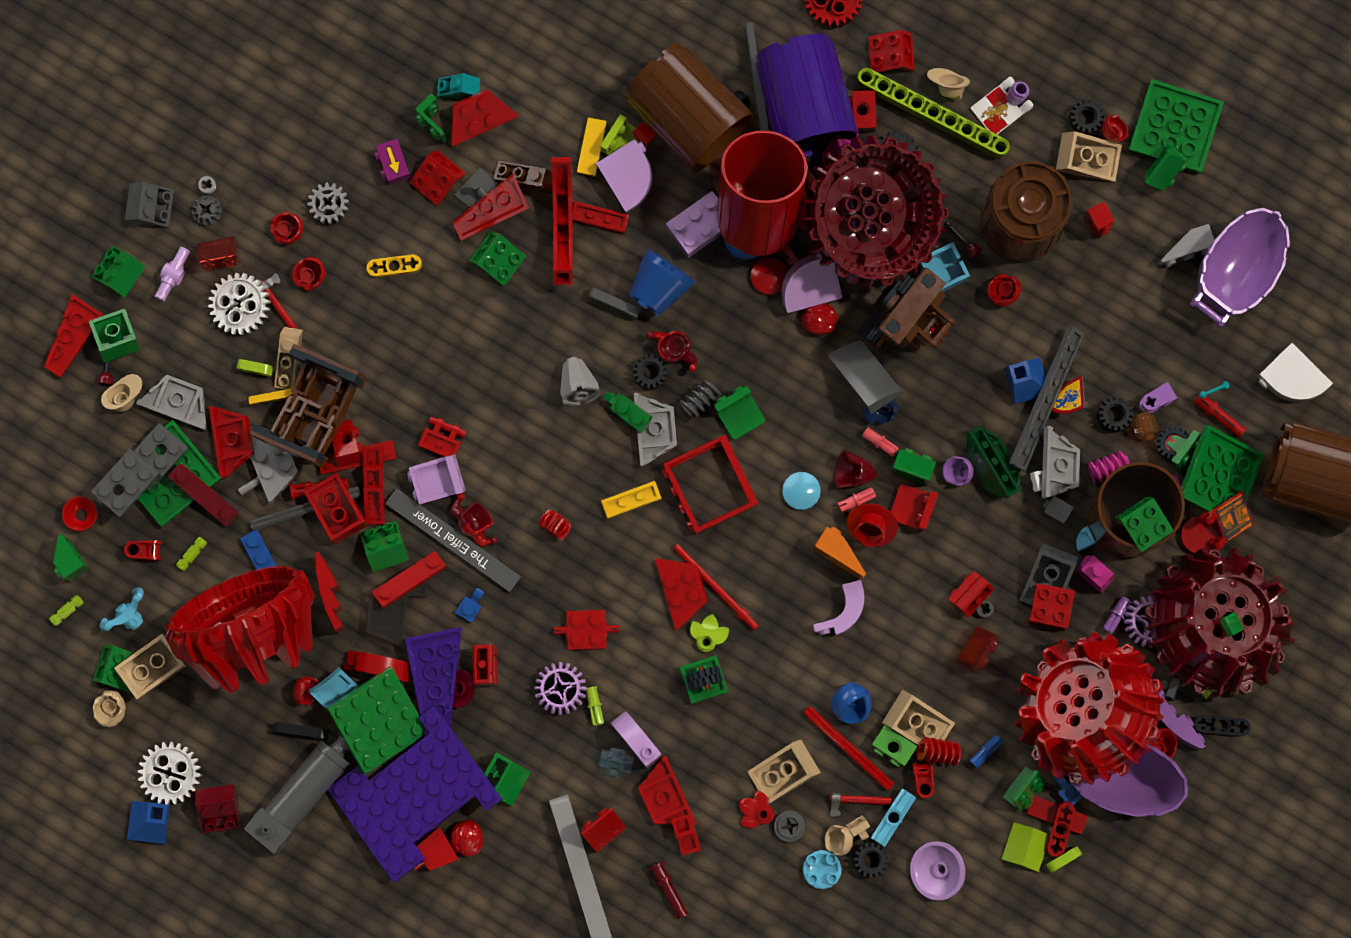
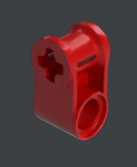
[124,540,162,561]
[912,761,934,800]

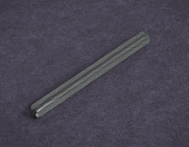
[250,487,361,531]

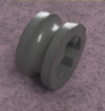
[976,600,994,618]

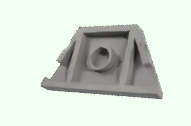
[136,375,207,431]
[634,393,677,467]
[1042,426,1080,499]
[250,436,299,504]

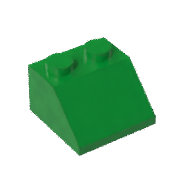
[1145,144,1187,191]
[89,308,140,363]
[891,448,936,486]
[53,534,89,582]

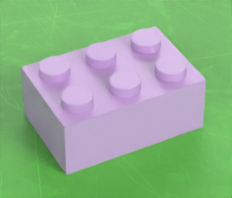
[666,191,722,258]

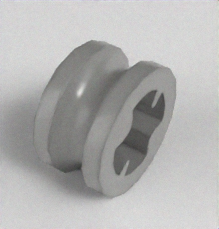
[198,176,216,195]

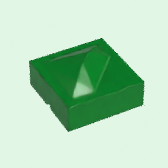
[1220,612,1244,637]

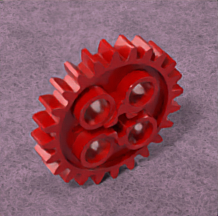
[803,0,864,28]

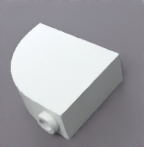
[1257,343,1333,402]

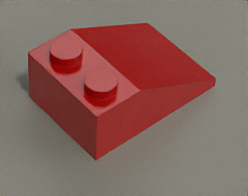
[304,473,369,544]

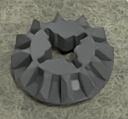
[191,195,222,225]
[774,811,805,842]

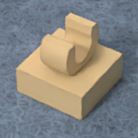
[846,815,870,841]

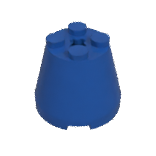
[629,249,695,317]

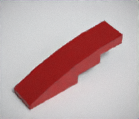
[363,444,385,525]

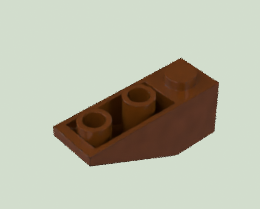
[493,161,553,193]

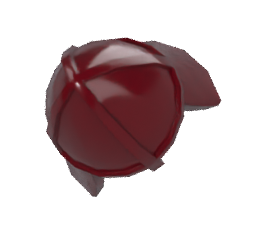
[834,449,878,488]

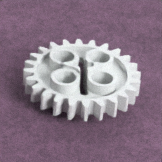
[208,273,271,335]
[138,742,202,805]

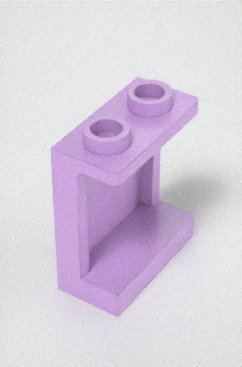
[407,454,466,505]

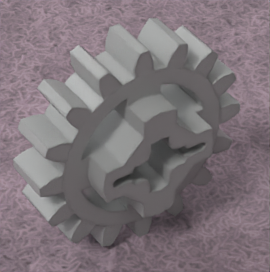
[307,182,349,225]

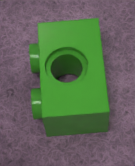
[871,725,917,767]

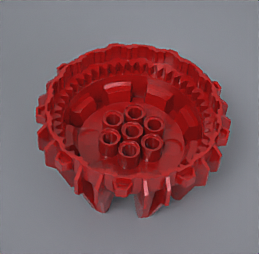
[165,566,315,693]
[1015,632,1164,785]

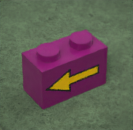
[374,139,411,185]

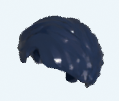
[862,399,899,424]

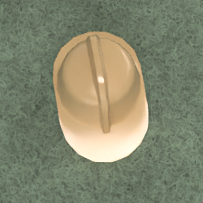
[927,68,970,100]
[101,374,142,412]

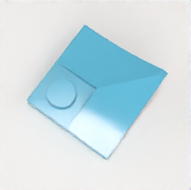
[309,667,359,708]

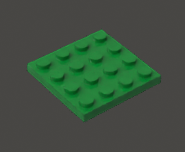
[1128,79,1224,174]
[138,420,221,528]
[1181,425,1264,512]
[326,666,425,775]

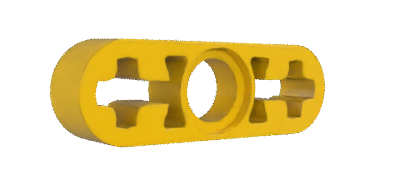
[367,254,422,278]

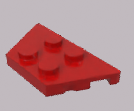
[450,89,519,147]
[209,406,254,479]
[655,558,708,630]
[638,756,697,825]

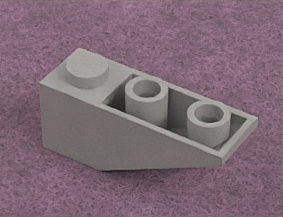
[1159,224,1214,267]

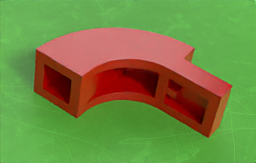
[344,650,411,682]

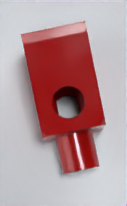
[414,827,460,871]

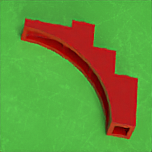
[552,157,573,285]

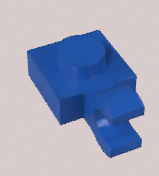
[455,588,485,623]
[1053,776,1084,808]

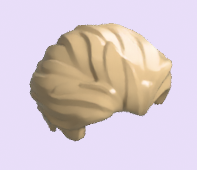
[93,691,126,727]

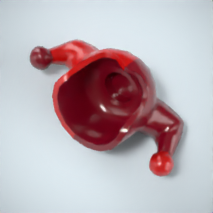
[646,331,698,372]
[450,493,498,547]

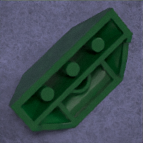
[966,425,1021,499]

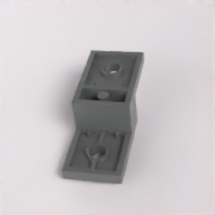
[91,423,189,518]

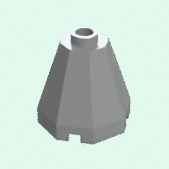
[560,357,601,406]

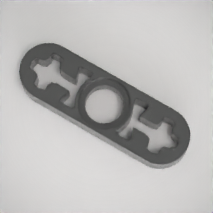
[587,287,641,319]

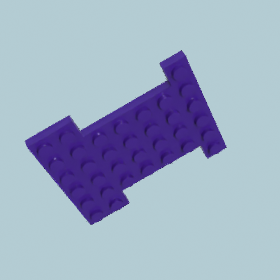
[328,706,503,883]

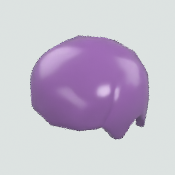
[942,456,974,486]

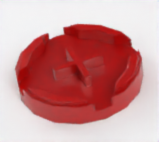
[1180,516,1220,554]

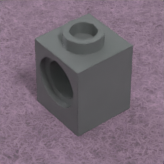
[1042,496,1074,526]

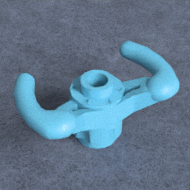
[100,587,144,631]

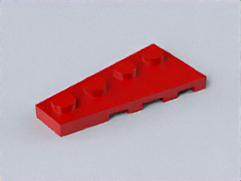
[452,174,529,241]
[44,294,104,378]

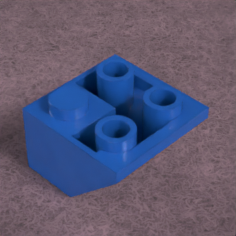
[1003,357,1046,404]
[127,801,171,844]

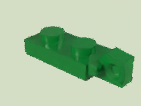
[603,391,653,433]

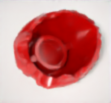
[270,212,304,244]
[291,257,326,291]
[986,274,1022,307]
[801,303,838,335]
[1149,728,1178,759]
[451,819,483,857]

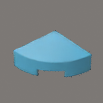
[1076,526,1096,552]

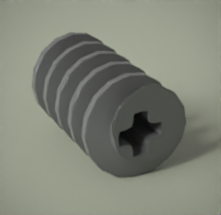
[679,380,722,421]

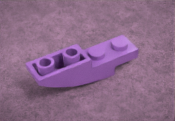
[1158,690,1206,750]

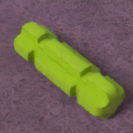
[176,537,207,571]
[49,595,84,626]

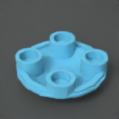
[783,472,820,510]
[803,850,842,889]

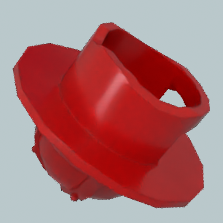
[847,503,898,547]

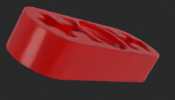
[1047,801,1076,857]

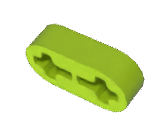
[236,359,273,377]
[1046,846,1082,873]

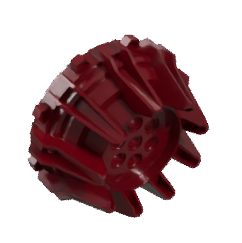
[799,136,949,287]
[1145,548,1297,698]

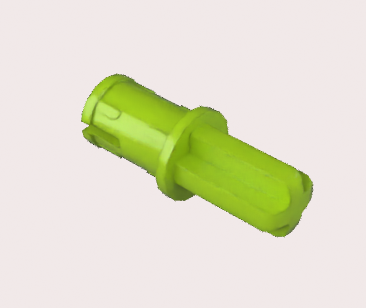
[586,686,604,726]

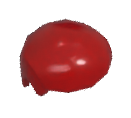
[1102,114,1128,143]
[292,676,319,706]

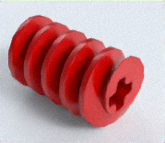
[917,737,961,766]

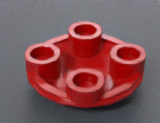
[751,257,788,295]

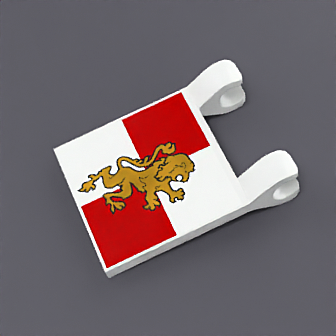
[970,77,1033,135]

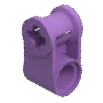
[1139,382,1178,414]

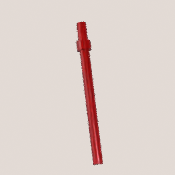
[673,544,759,631]

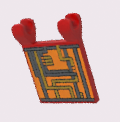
[1200,491,1255,550]

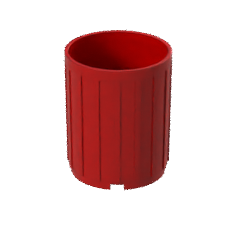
[717,131,808,256]

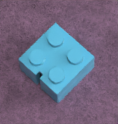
[918,242,970,292]

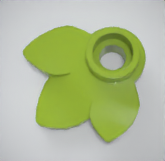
[690,614,729,652]

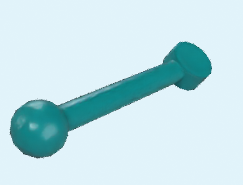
[1199,381,1230,399]

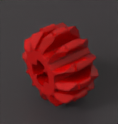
[538,510,572,540]

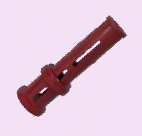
[648,860,689,919]

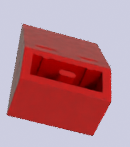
[581,808,627,852]

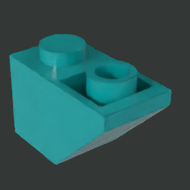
[437,73,480,99]

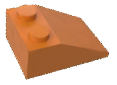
[814,526,866,581]

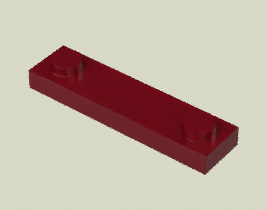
[168,462,239,527]

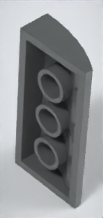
[828,340,903,414]

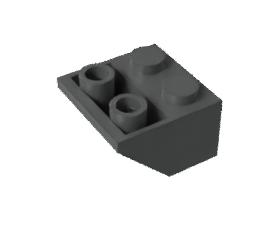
[125,182,174,228]

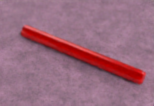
[804,706,894,791]

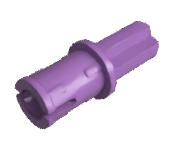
[1104,596,1132,634]

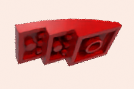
[315,551,345,633]

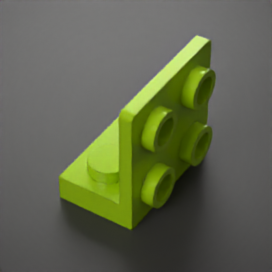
[600,114,650,156]

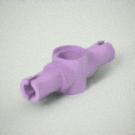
[154,247,190,302]

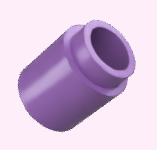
[1006,82,1029,106]

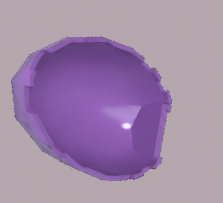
[1190,208,1290,328]
[1067,745,1188,817]

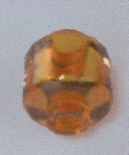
[1131,411,1159,441]

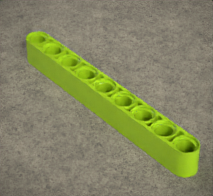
[857,68,1010,159]

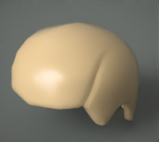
[825,825,853,856]

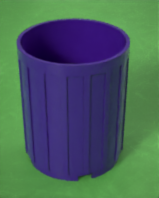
[756,34,859,157]

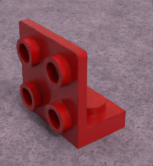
[868,30,915,73]
[410,150,466,206]
[891,484,938,532]
[1028,583,1075,631]

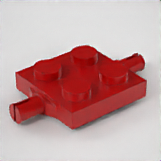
[554,610,620,650]

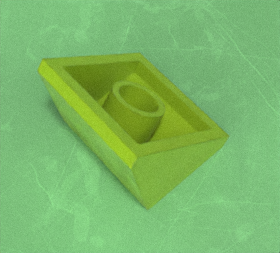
[1001,822,1050,872]

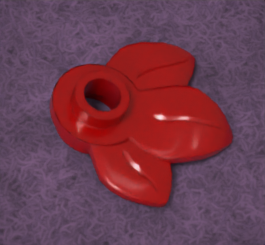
[738,790,775,828]

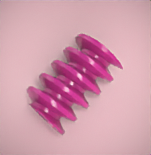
[1088,451,1129,484]

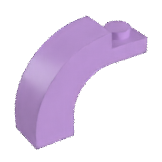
[812,580,864,636]

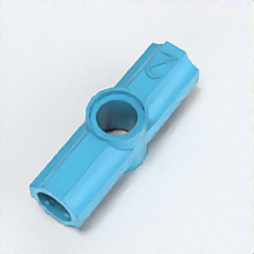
[871,789,916,847]

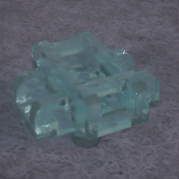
[599,748,634,779]

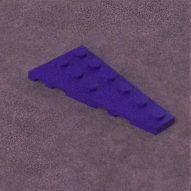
[405,627,462,737]

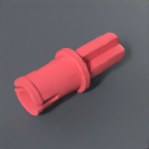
[862,427,899,457]
[837,488,876,513]

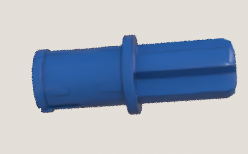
[969,735,1004,769]

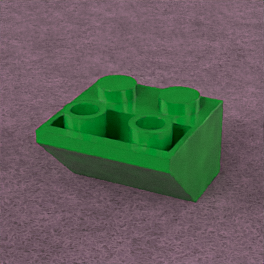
[91,246,146,298]
[360,520,409,573]
[484,752,531,806]

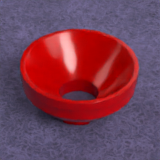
[62,496,98,531]

